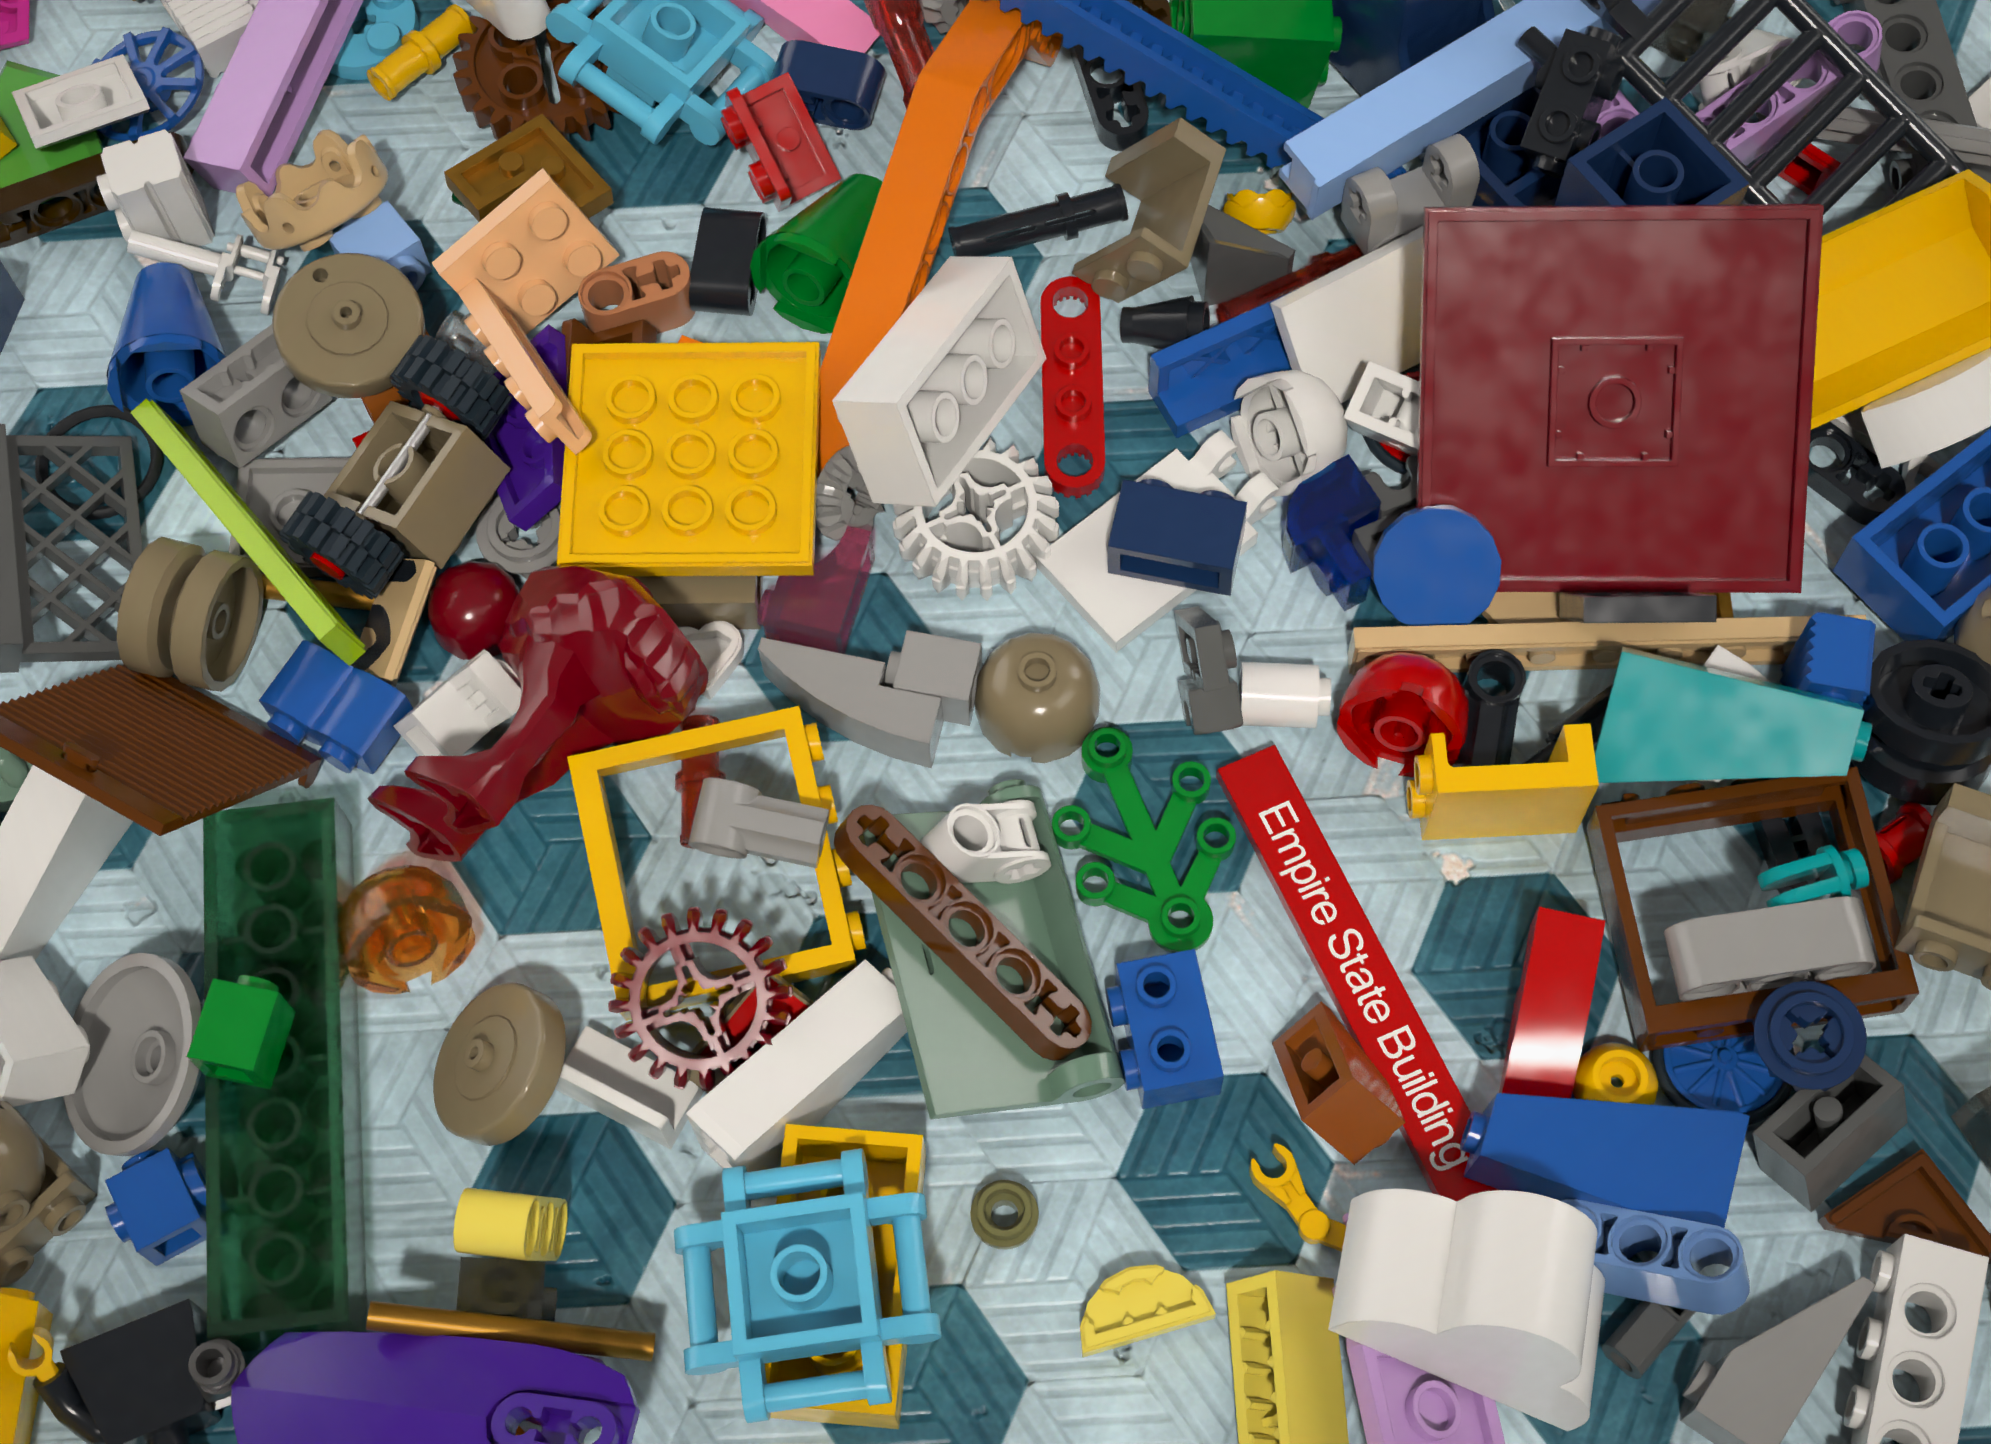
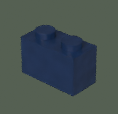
[1108,479,1247,596]

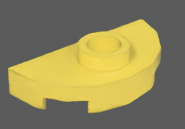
[1080,1264,1216,1358]

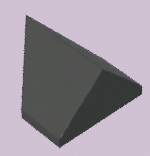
[1190,204,1295,306]

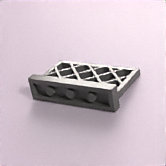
[0,424,143,673]

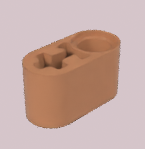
[578,251,696,334]

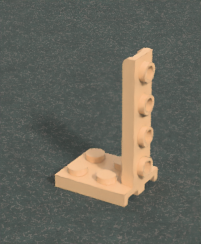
[432,168,620,455]

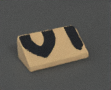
[351,559,437,687]

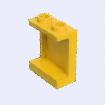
[1406,724,1599,840]

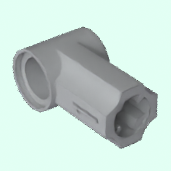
[688,778,829,868]

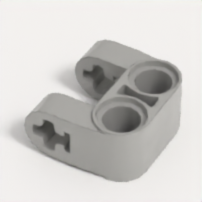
[1340,134,1480,256]

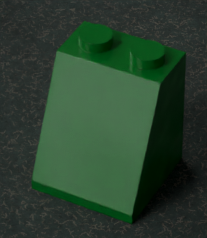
[1169,0,1342,108]

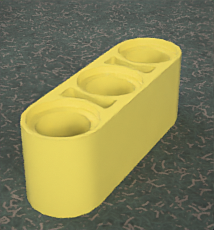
[453,1188,568,1261]

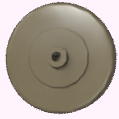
[272,253,426,399]
[433,982,566,1146]

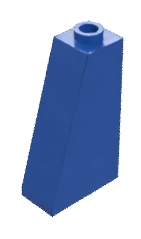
[1460,1093,1750,1228]

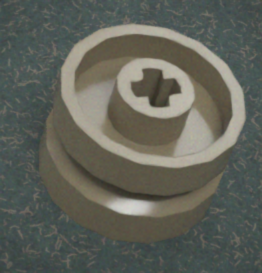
[117,537,264,692]

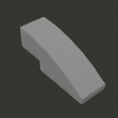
[758,637,943,768]

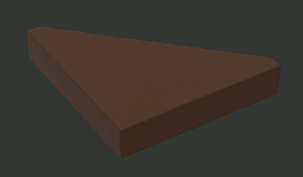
[1818,1148,1991,1264]

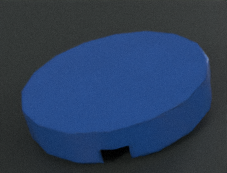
[1373,505,1501,626]

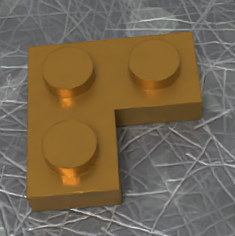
[444,114,614,222]

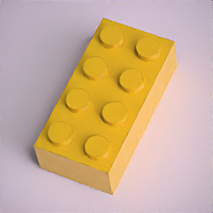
[765,1124,926,1429]

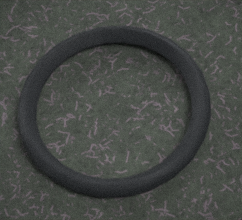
[35,405,163,520]

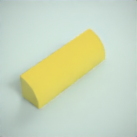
[1226,1270,1349,1444]

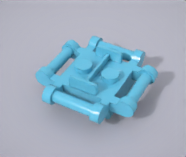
[545,0,776,146]
[674,1148,942,1423]

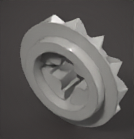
[816,445,885,543]
[476,494,561,579]

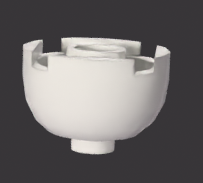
[1231,370,1348,497]

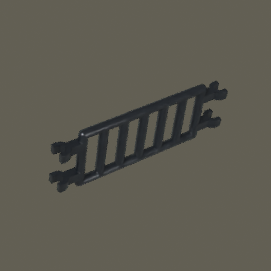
[1581,0,1973,215]

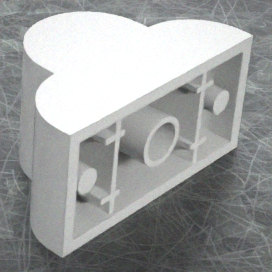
[1328,1189,1605,1431]

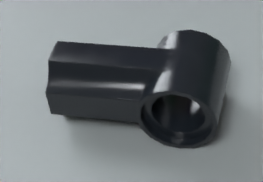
[1452,650,1526,767]

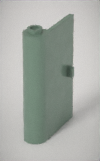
[859,779,1125,1120]

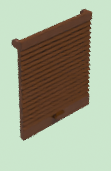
[0,664,322,836]

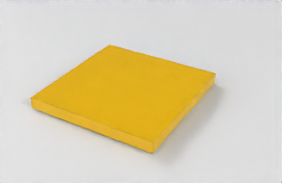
[556,342,821,576]

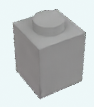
[885,630,983,726]

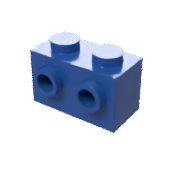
[1105,949,1224,1109]

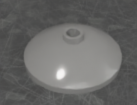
[63,953,202,1156]

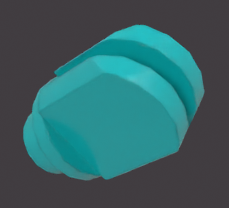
[1757,845,1869,907]

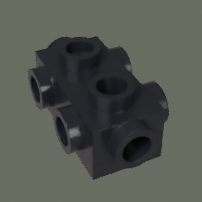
[1518,26,1625,179]

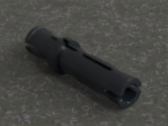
[948,183,1129,257]

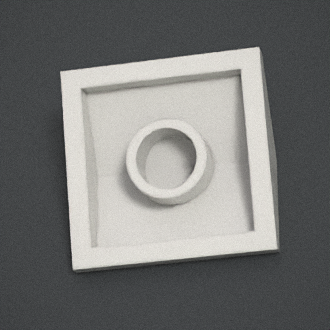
[12,54,150,151]

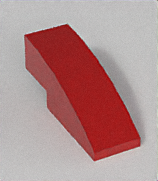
[1499,907,1606,1099]

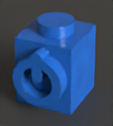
[105,1147,222,1266]

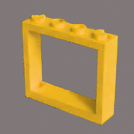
[567,706,866,1021]

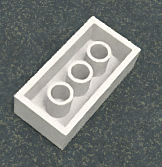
[832,256,1047,507]

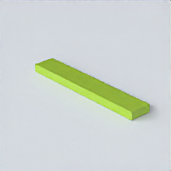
[130,398,366,666]

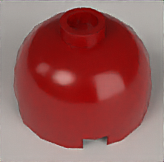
[1337,652,1469,777]

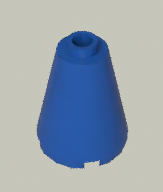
[107,262,227,427]

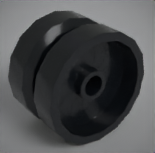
[1851,639,1991,806]

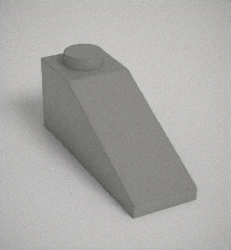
[1680,1276,1876,1444]

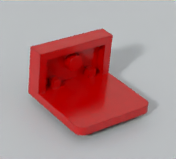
[720,72,842,212]

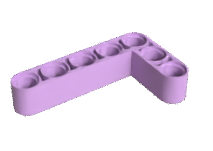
[1596,10,1882,166]

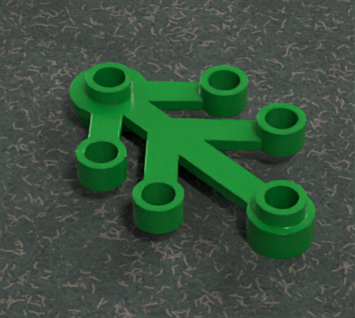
[1052,727,1236,953]

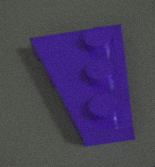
[484,324,567,532]

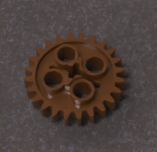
[453,0,621,142]

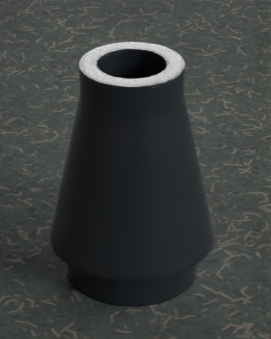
[1120,295,1210,349]

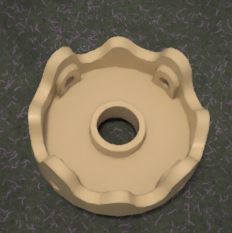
[236,129,388,251]

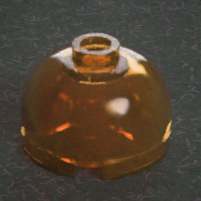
[338,865,475,994]

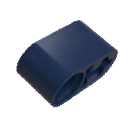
[770,40,886,130]

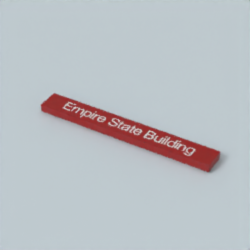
[1216,744,1499,1201]

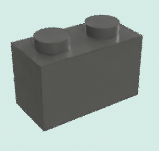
[1753,1055,1908,1212]

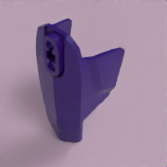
[231,1331,640,1444]

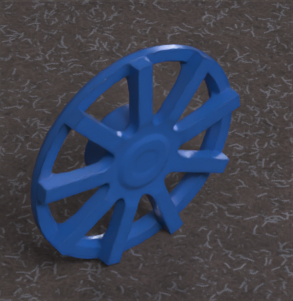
[91,27,204,142]

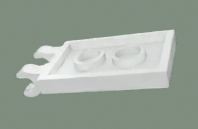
[1270,226,1423,403]
[1036,430,1279,653]

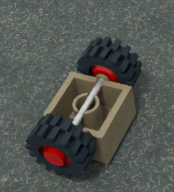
[279,335,512,599]

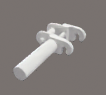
[127,230,284,315]

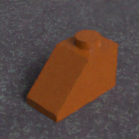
[1272,1001,1406,1165]

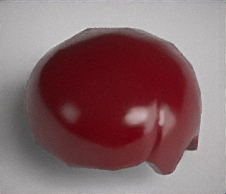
[428,561,520,660]

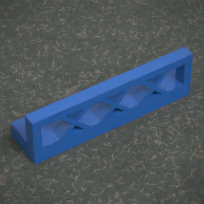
[1148,290,1295,438]

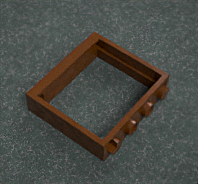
[1587,767,1919,1052]

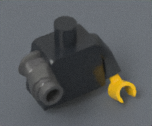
[8,1299,248,1444]

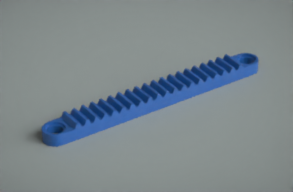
[1000,0,1407,180]

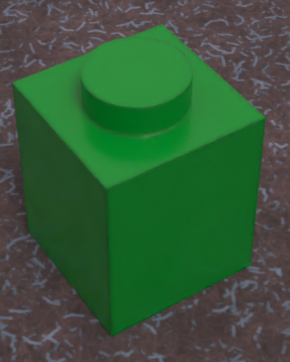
[186,975,296,1090]

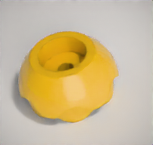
[1223,189,1296,235]
[1573,1042,1658,1105]

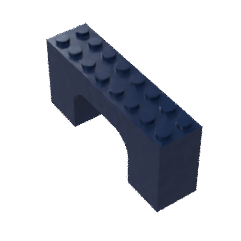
[1329,0,1750,206]

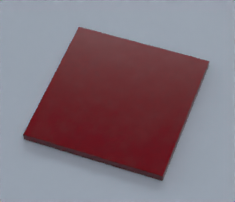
[1416,204,1824,593]

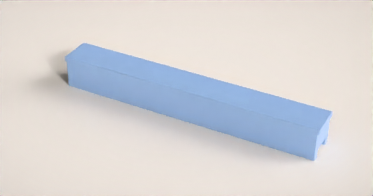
[1279,0,1661,220]

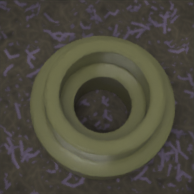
[970,1180,1039,1250]

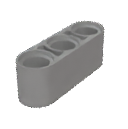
[1664,896,1876,1001]

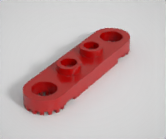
[1041,276,1105,499]

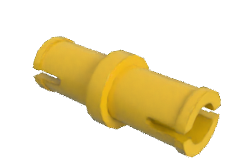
[366,4,473,101]

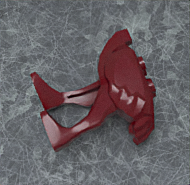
[367,565,709,862]

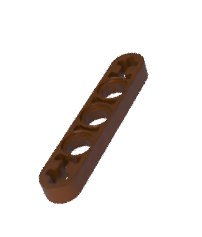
[834,804,1092,1061]

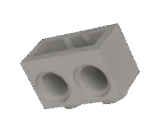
[179,324,332,469]

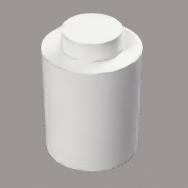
[1239,662,1331,728]

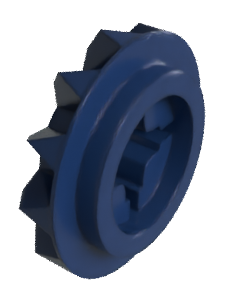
[1752,981,1867,1092]

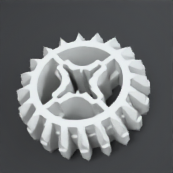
[892,438,1059,601]

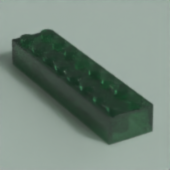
[203,797,368,1352]

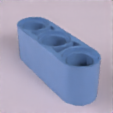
[1562,1199,1750,1315]

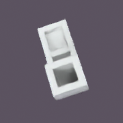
[1861,348,1991,469]

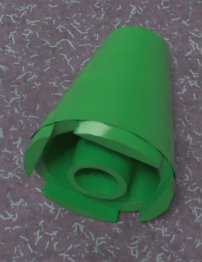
[750,174,882,334]

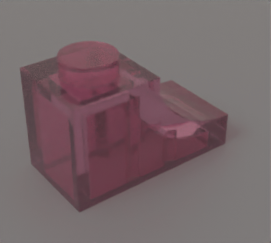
[757,526,875,654]

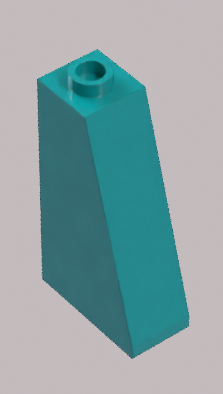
[1595,646,1872,783]

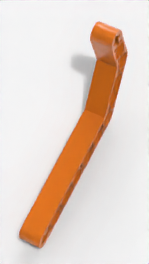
[817,0,1063,489]

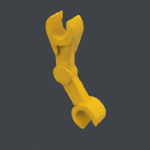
[1249,1143,1346,1252]

